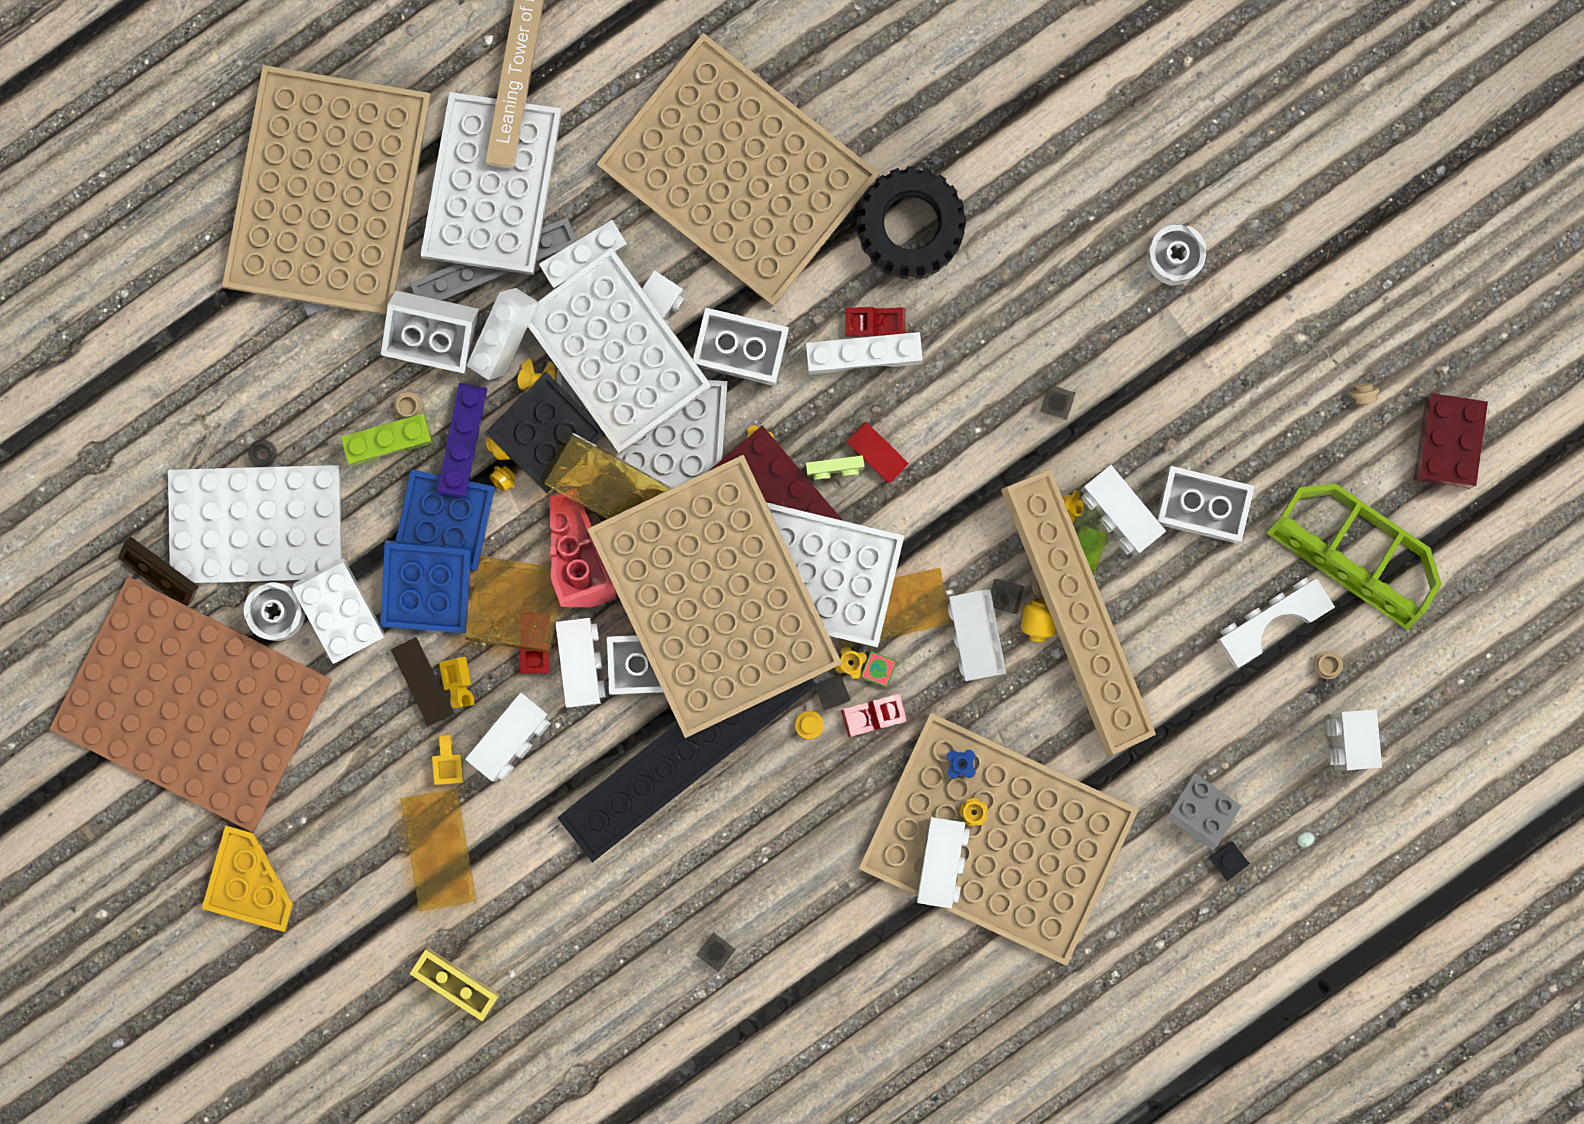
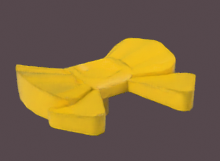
[517,358,557,391]

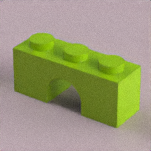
[341,413,434,467]

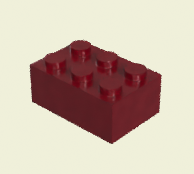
[1414,393,1488,489]

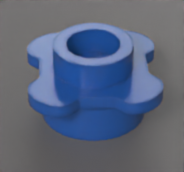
[947,750,976,779]

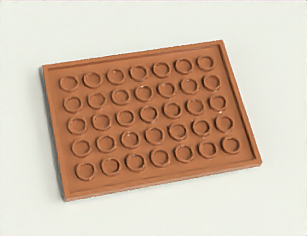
[49,576,332,833]

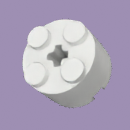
[1146,224,1206,286]
[244,582,306,641]

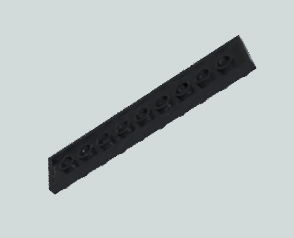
[557,679,817,863]

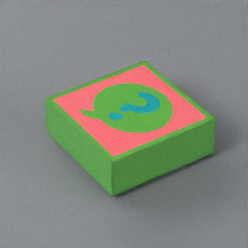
[860,651,897,688]

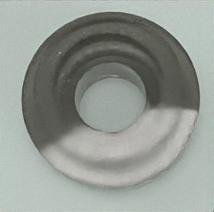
[248,439,277,467]

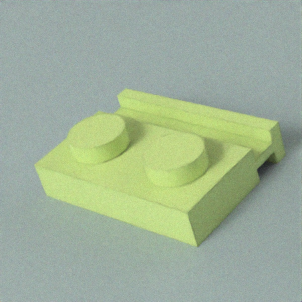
[806,455,864,480]

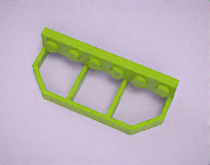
[1266,483,1442,630]

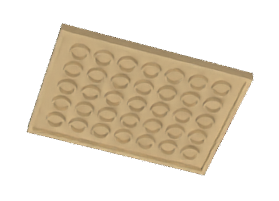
[596,33,880,307]
[222,65,431,315]
[587,455,842,738]
[858,713,1139,966]

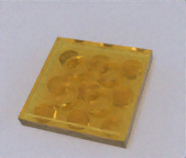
[465,556,559,653]

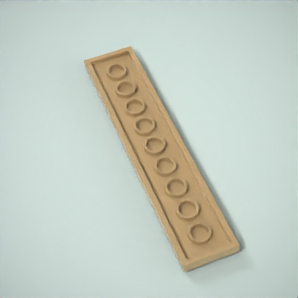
[1001,469,1156,756]

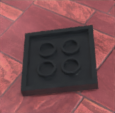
[485,372,605,493]

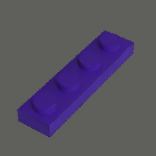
[437,383,488,499]

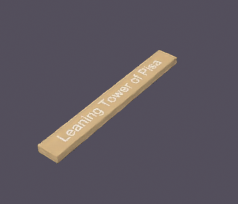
[485,0,544,169]

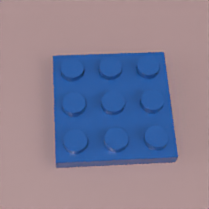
[396,469,495,571]
[380,540,472,633]

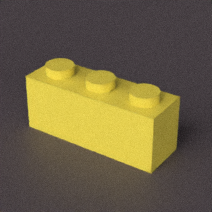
[410,948,500,1021]

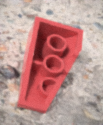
[550,487,617,608]

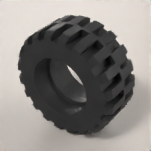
[857,166,966,279]

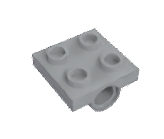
[1166,773,1242,850]

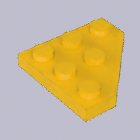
[202,826,294,932]

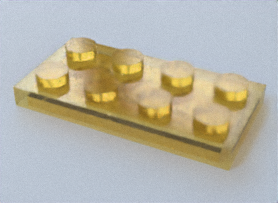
[544,433,672,519]
[839,568,952,648]
[400,788,477,911]

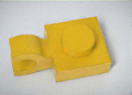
[439,657,474,709]
[432,734,464,785]

